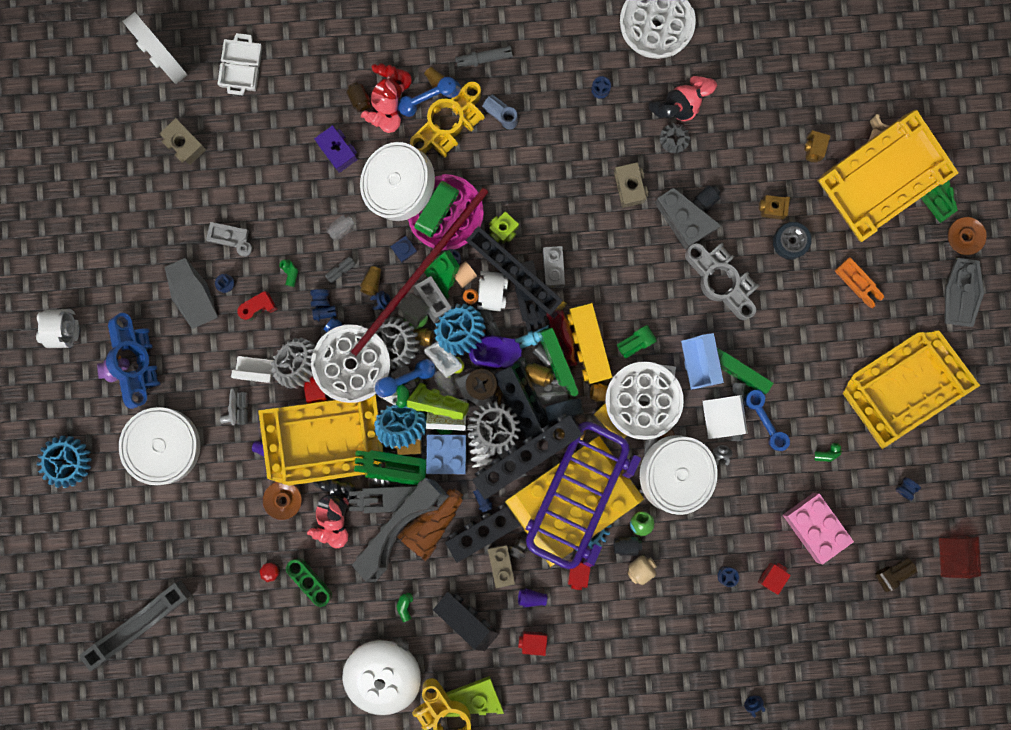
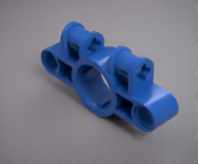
[106,313,161,409]

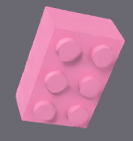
[783,493,854,565]

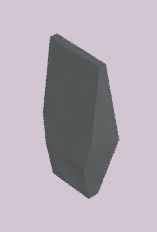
[165,258,218,329]
[945,258,984,327]

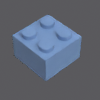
[426,435,466,474]

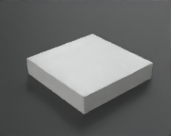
[703,395,748,439]

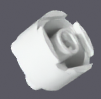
[477,271,508,311]
[36,309,79,348]

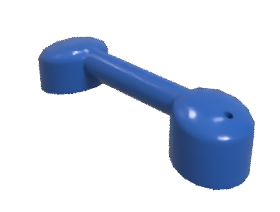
[398,77,461,117]
[375,359,436,397]
[744,390,790,451]

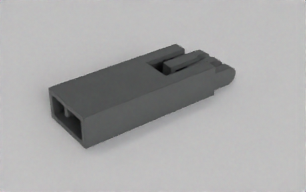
[349,486,417,513]

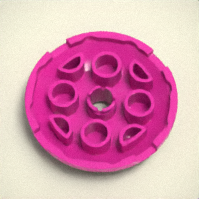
[408,174,484,250]

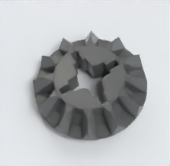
[660,123,690,153]

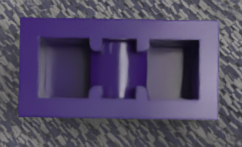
[314,125,357,173]

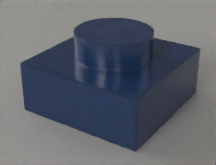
[390,236,417,263]

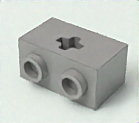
[542,246,565,288]
[414,276,452,323]

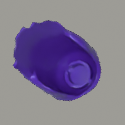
[469,335,522,368]

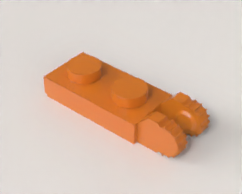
[835,257,884,309]

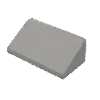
[531,380,568,405]

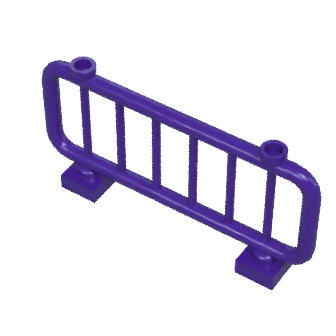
[525,422,641,569]

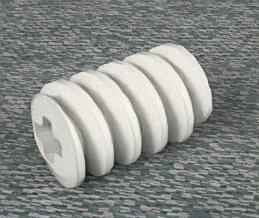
[467,427,495,468]

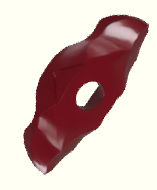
[546,310,578,366]

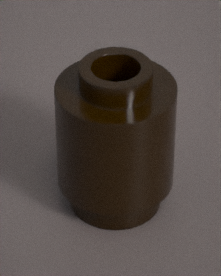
[346,82,371,112]

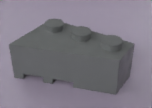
[655,188,721,250]

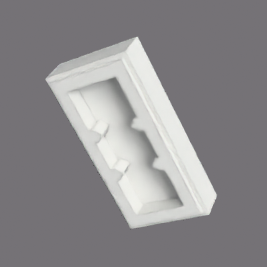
[424,342,462,378]

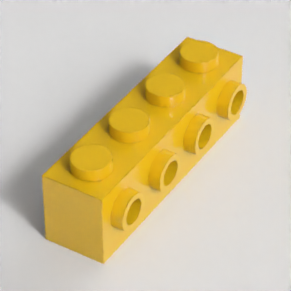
[567,303,612,384]

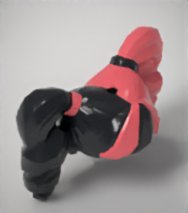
[649,76,717,121]
[307,479,356,548]

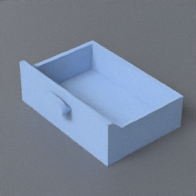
[681,333,724,389]

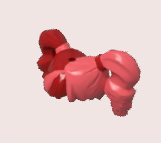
[361,63,412,133]

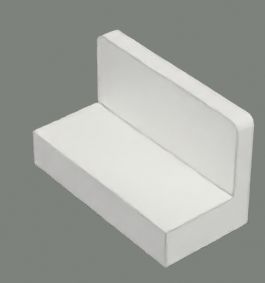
[231,356,274,383]

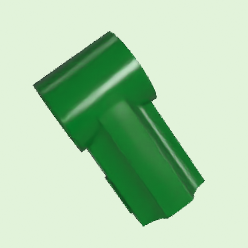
[617,325,658,358]

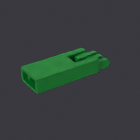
[537,327,578,396]
[717,348,774,394]
[354,450,427,485]

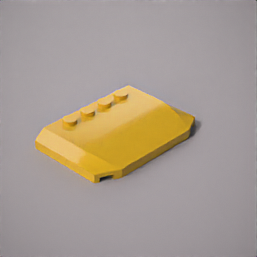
[842,330,980,449]
[258,395,383,486]

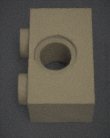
[159,118,206,165]
[614,162,648,208]
[488,544,515,588]

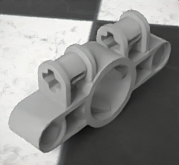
[685,243,760,320]

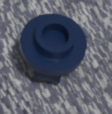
[215,274,234,293]
[370,291,391,310]
[744,695,765,718]

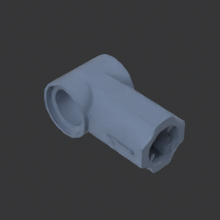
[482,94,518,129]

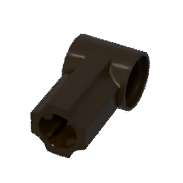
[875,557,918,592]

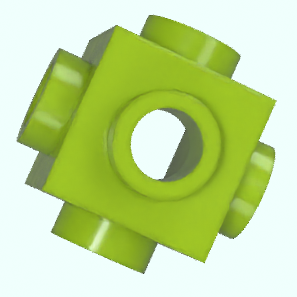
[489,212,519,244]

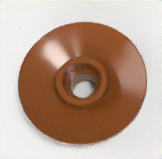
[948,217,987,255]
[263,482,302,520]

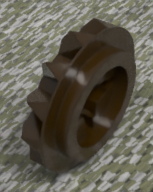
[466,369,497,400]

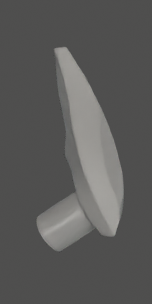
[220,389,237,425]

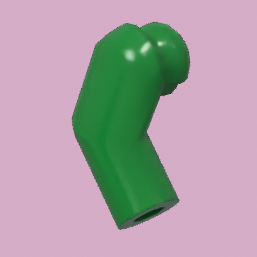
[279,259,298,287]
[396,384,409,408]
[815,443,842,462]
[396,593,413,623]

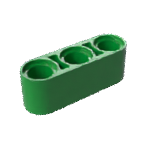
[414,181,459,238]
[286,558,332,607]

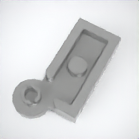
[206,222,252,257]

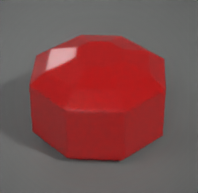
[260,562,280,582]

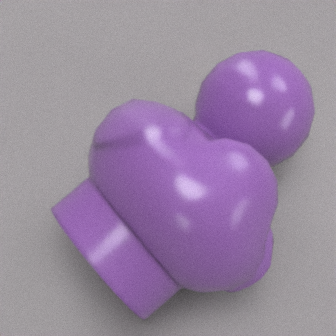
[97,356,130,382]

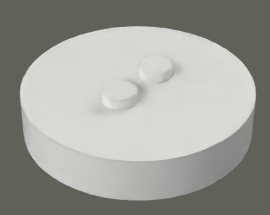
[122,12,187,84]
[360,142,435,221]
[119,407,200,485]
[640,435,717,515]

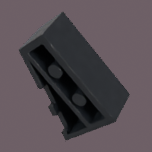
[433,592,500,652]

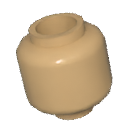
[627,556,657,585]

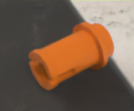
[463,289,478,305]

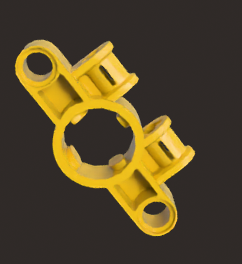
[410,82,485,158]
[412,678,471,730]

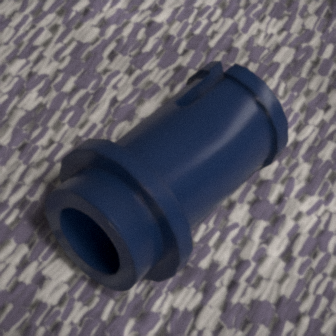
[312,305,337,322]
[473,489,493,513]

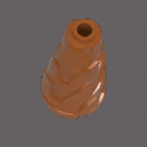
[396,488,463,561]

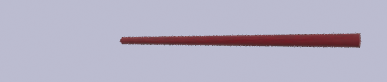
[350,188,488,356]

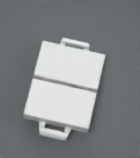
[218,33,262,95]

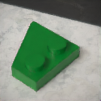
[921,180,958,223]
[424,250,460,300]

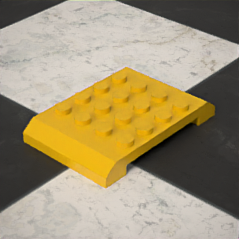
[818,110,958,242]
[505,436,644,567]

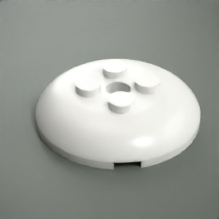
[620,0,696,59]
[311,325,390,403]
[605,362,684,440]
[342,640,421,715]

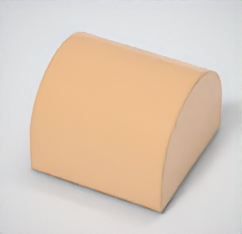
[455,261,477,288]

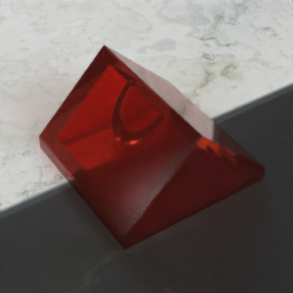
[939,537,981,579]

